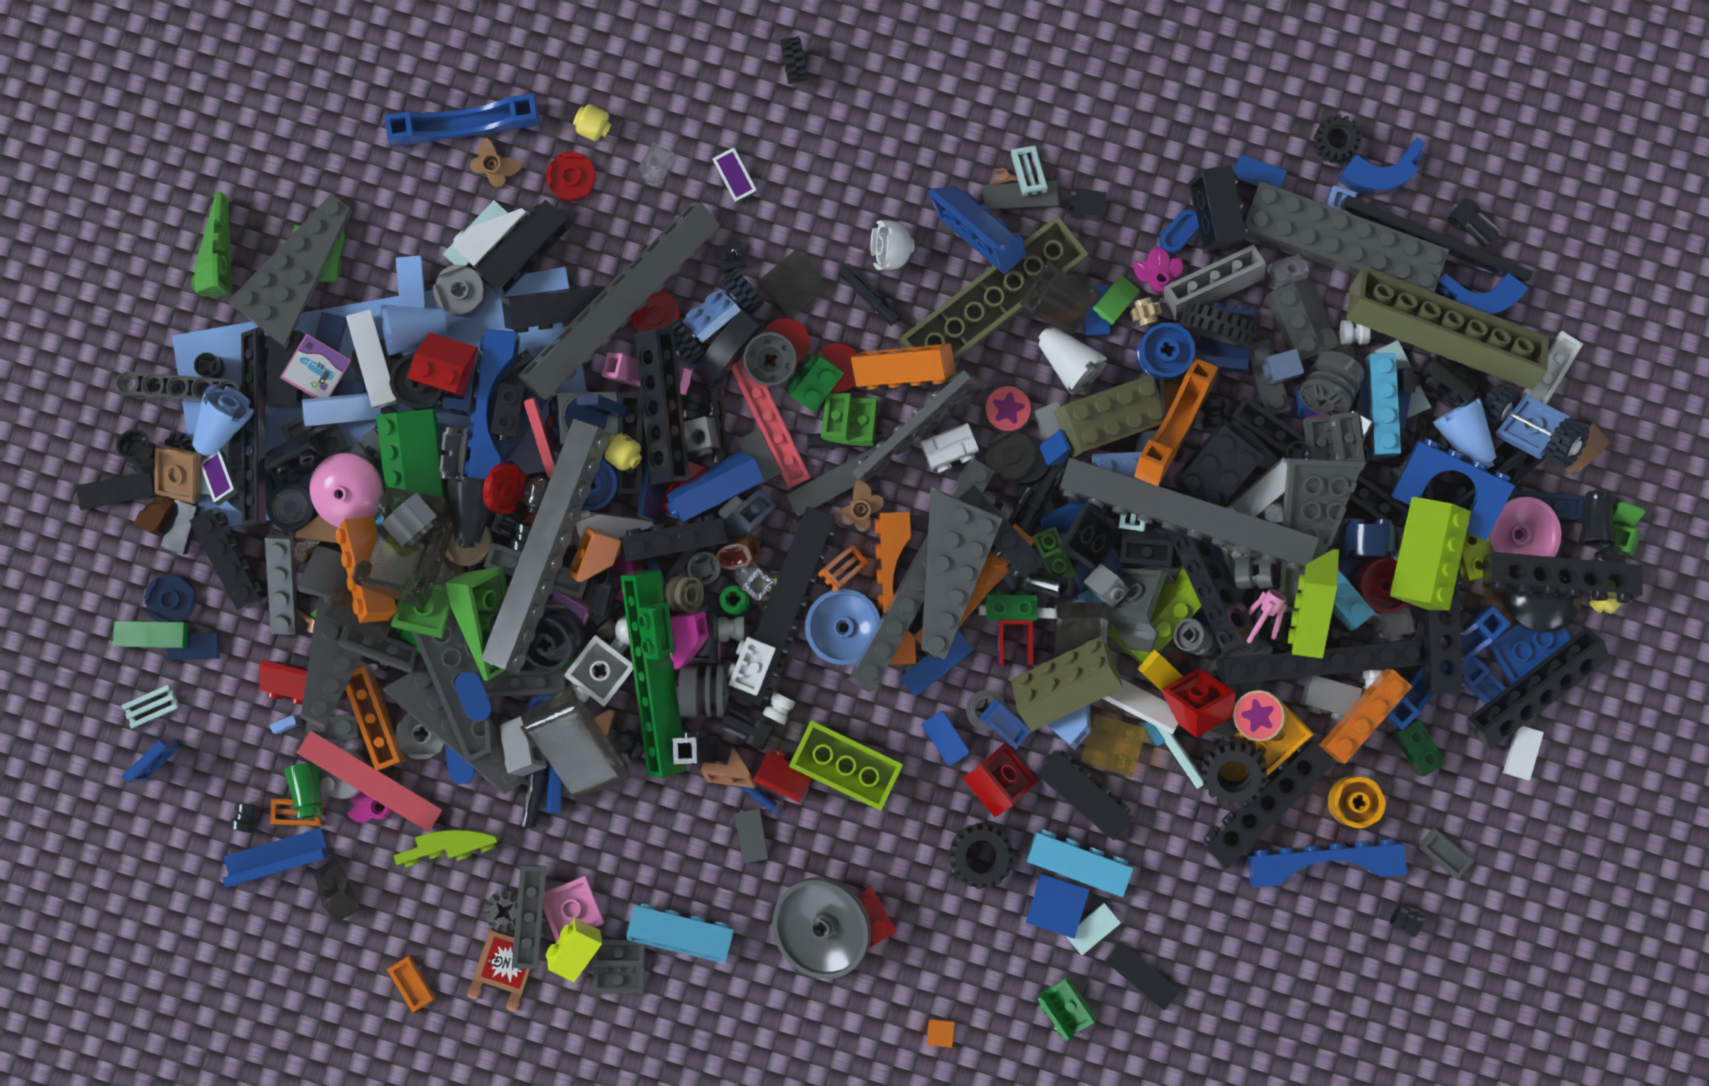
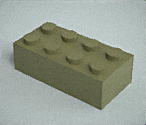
[1054,374,1167,458]
[1011,636,1123,732]

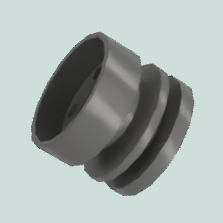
[743,332,797,388]
[1299,351,1365,416]
[679,665,729,717]

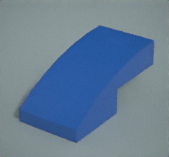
[1462,656,1506,704]

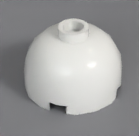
[870,220,915,270]

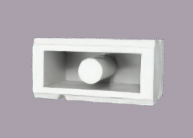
[920,423,979,473]

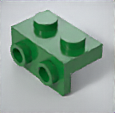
[788,350,844,412]
[984,590,1037,621]
[637,602,675,660]
[1038,976,1097,1042]

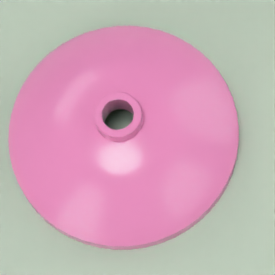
[310,453,384,527]
[1489,497,1561,571]

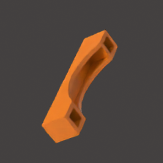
[1134,358,1218,487]
[875,512,916,665]
[914,524,1035,658]

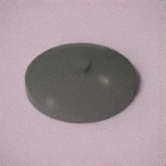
[772,877,871,979]

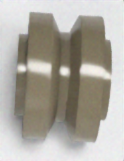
[664,576,704,613]

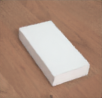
[1503,726,1544,781]

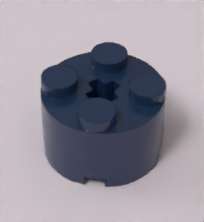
[1343,519,1396,557]

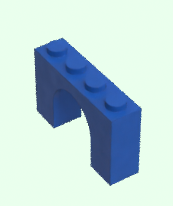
[1391,438,1515,540]

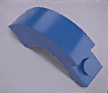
[1337,137,1425,195]
[1436,272,1528,316]

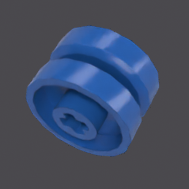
[1136,323,1195,382]
[582,454,617,510]

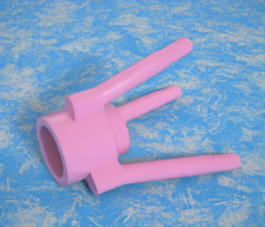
[1247,589,1288,643]

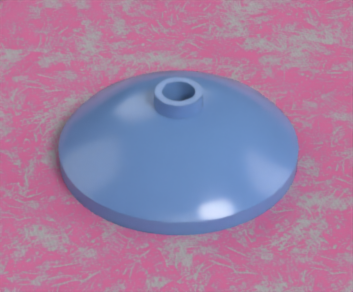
[805,589,880,665]

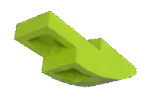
[393,829,501,868]

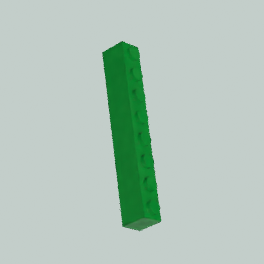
[621,570,687,778]

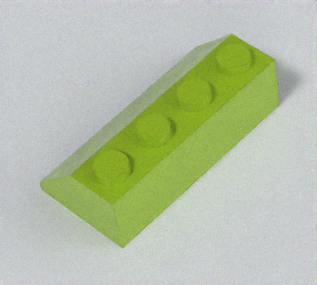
[1390,497,1471,610]
[1288,549,1339,658]
[1106,560,1201,665]
[789,720,903,811]

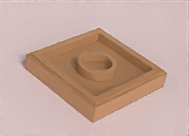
[155,444,201,504]

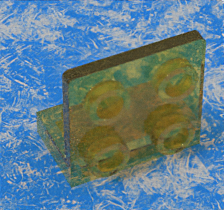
[1081,714,1147,777]

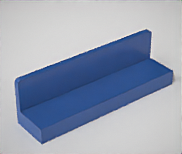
[223,828,330,887]

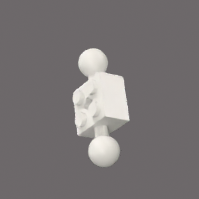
[552,615,633,727]

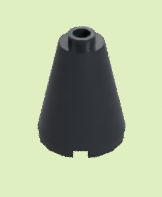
[448,476,492,548]

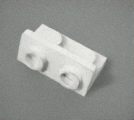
[727,637,776,696]

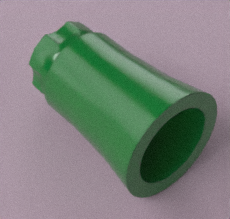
[718,584,753,619]
[284,762,323,820]

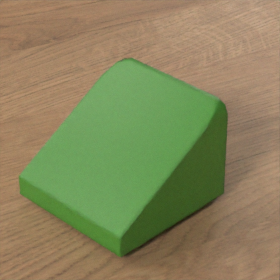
[1613,502,1645,528]
[1605,523,1641,557]

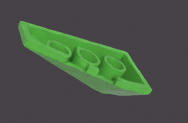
[191,192,233,297]
[445,566,508,681]

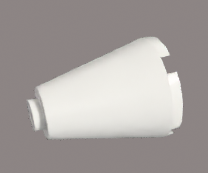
[1039,327,1107,395]

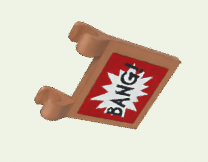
[467,930,530,1012]

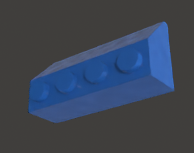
[928,185,1026,275]

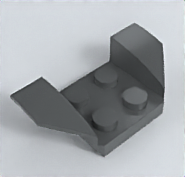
[1103,563,1182,652]

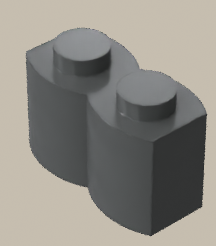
[381,493,437,547]
[306,715,363,740]

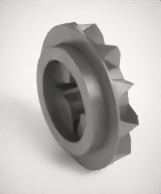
[966,690,1006,730]
[484,891,518,932]

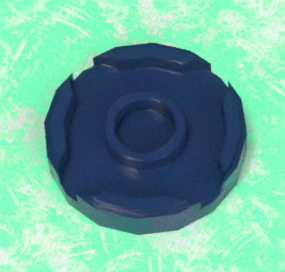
[144,574,197,622]

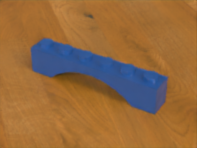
[384,93,541,147]
[465,329,520,479]
[1385,606,1511,730]
[1247,838,1407,888]

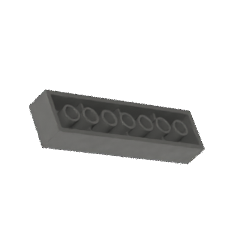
[1243,181,1449,293]

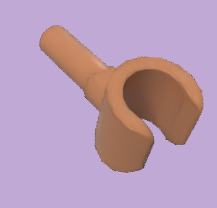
[991,168,1027,184]
[297,608,315,633]

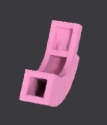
[601,352,692,395]

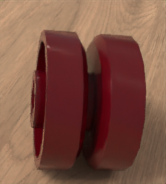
[1350,557,1409,613]

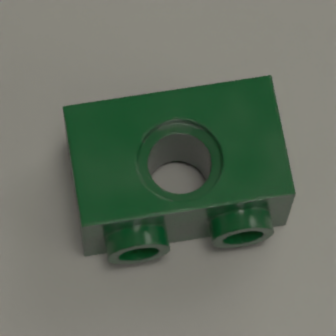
[1391,719,1446,777]

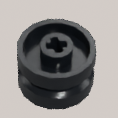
[389,353,451,411]
[525,607,586,671]

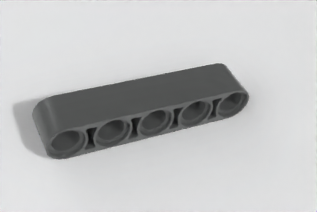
[116,371,241,403]

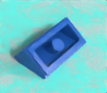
[921,710,970,766]

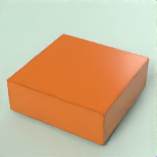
[926,1018,955,1048]

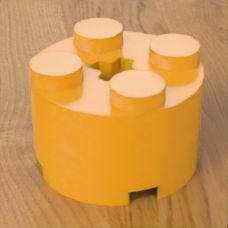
[1328,776,1386,828]

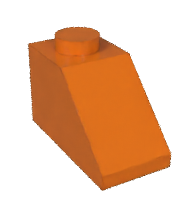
[568,526,622,582]

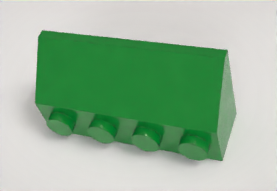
[376,409,448,516]

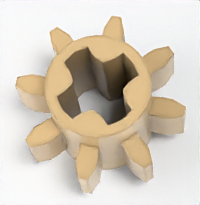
[1130,297,1162,327]

